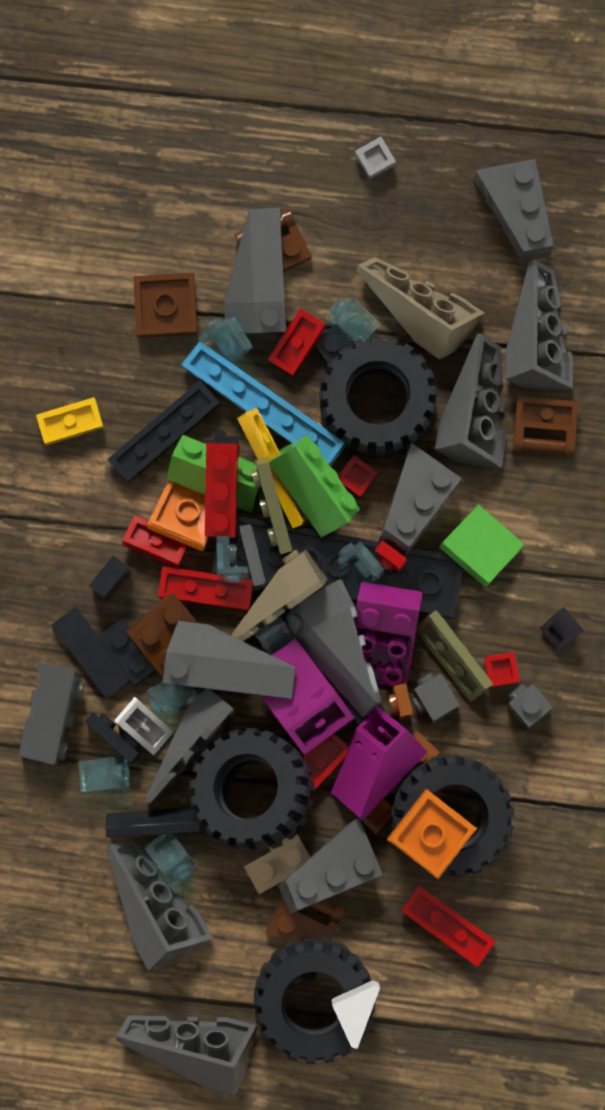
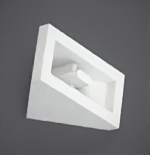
[114,697,174,755]
[331,980,380,1049]

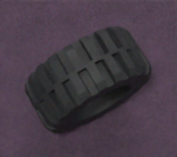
[319,336,437,459]
[189,728,315,853]
[390,755,515,878]
[254,937,375,1064]

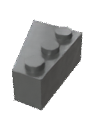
[474,159,554,261]
[378,443,461,557]
[18,662,84,767]
[278,817,383,914]

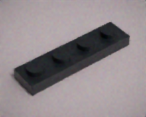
[107,380,220,484]

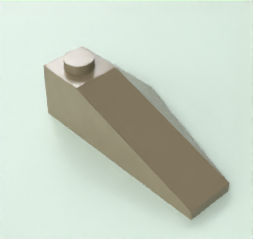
[356,257,485,359]
[231,549,328,641]

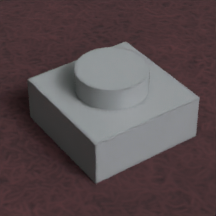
[355,137,396,179]

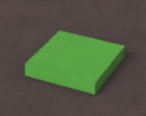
[439,504,525,588]

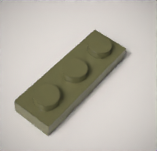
[251,457,292,554]
[416,610,493,703]

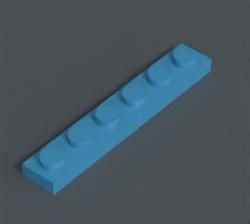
[182,341,346,467]

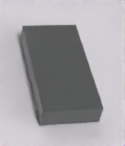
[239,524,266,591]

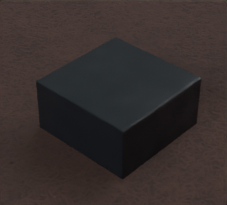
[89,555,131,602]

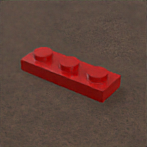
[205,442,239,538]
[158,566,253,611]
[401,886,496,967]

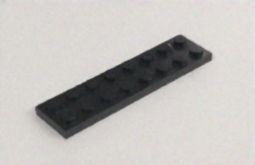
[212,516,464,619]

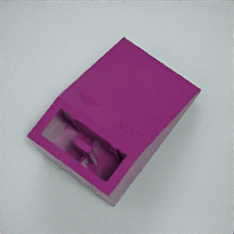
[354,582,423,687]
[260,638,355,755]
[331,707,427,820]

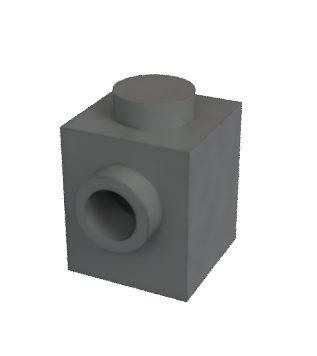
[412,673,460,724]
[507,684,553,730]

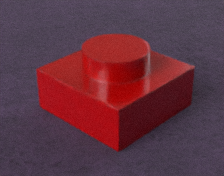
[338,455,378,499]
[374,540,407,573]
[483,652,520,688]

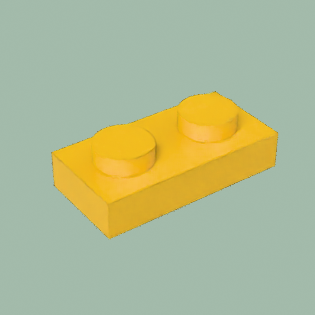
[36,397,104,446]

